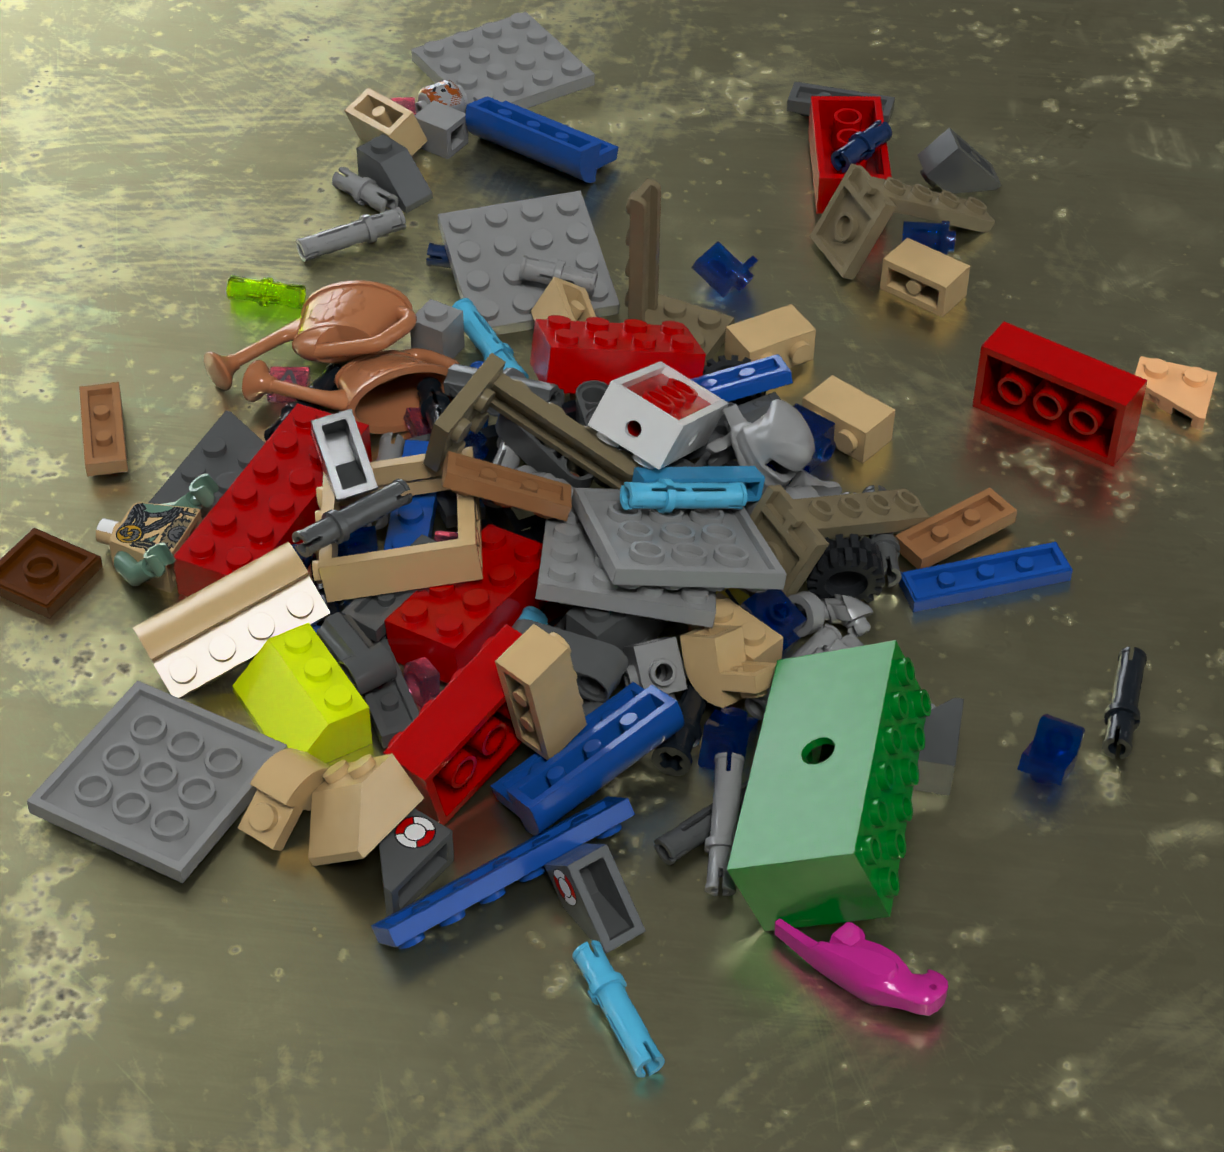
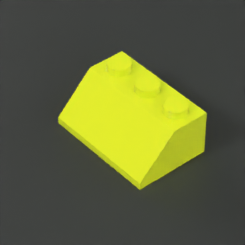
[232,622,373,763]

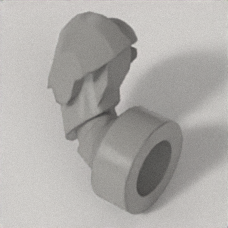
[781,591,874,637]

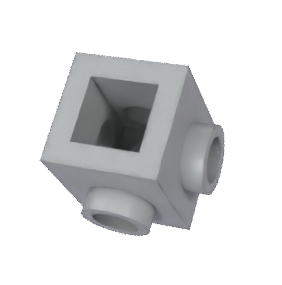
[623,637,688,700]

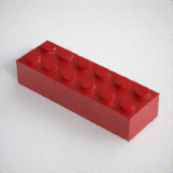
[173,403,372,597]

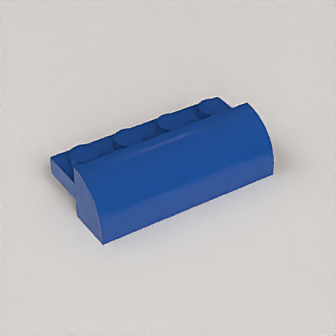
[465,96,619,183]
[490,682,684,836]

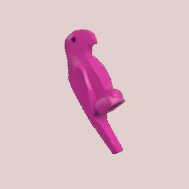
[775,919,948,1016]

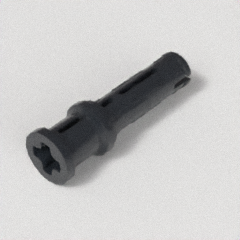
[651,679,708,776]

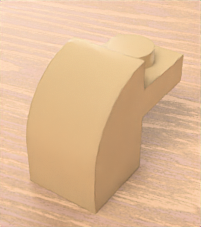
[680,624,777,708]
[238,748,331,851]

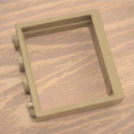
[312,447,483,603]

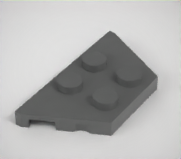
[148,410,265,518]

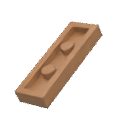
[79,382,128,477]
[442,451,572,521]
[895,487,1017,569]

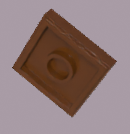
[0,528,103,619]

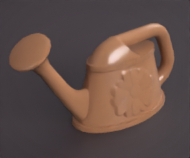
[204,280,417,391]
[242,348,460,434]

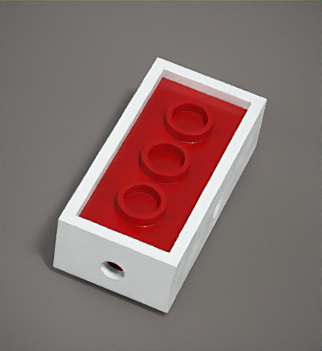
[588,361,729,470]

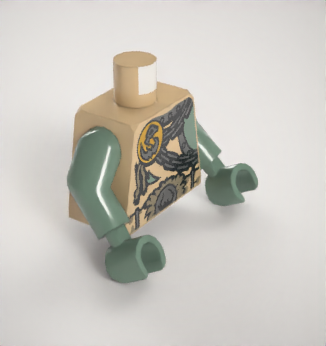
[96,474,219,593]

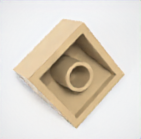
[308,753,424,866]

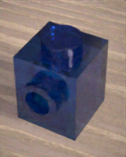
[740,589,807,655]

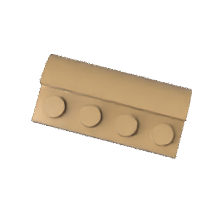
[133,542,331,699]

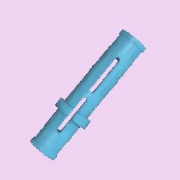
[452,298,529,379]
[620,479,747,513]
[572,940,665,1078]

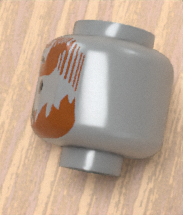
[415,80,469,114]

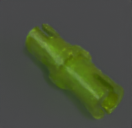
[226,275,306,309]

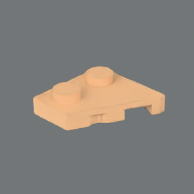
[1135,356,1217,431]

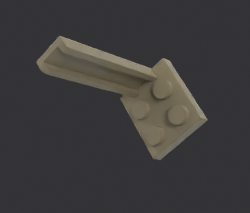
[810,163,996,280]
[625,178,735,366]
[423,353,643,489]
[745,485,930,619]

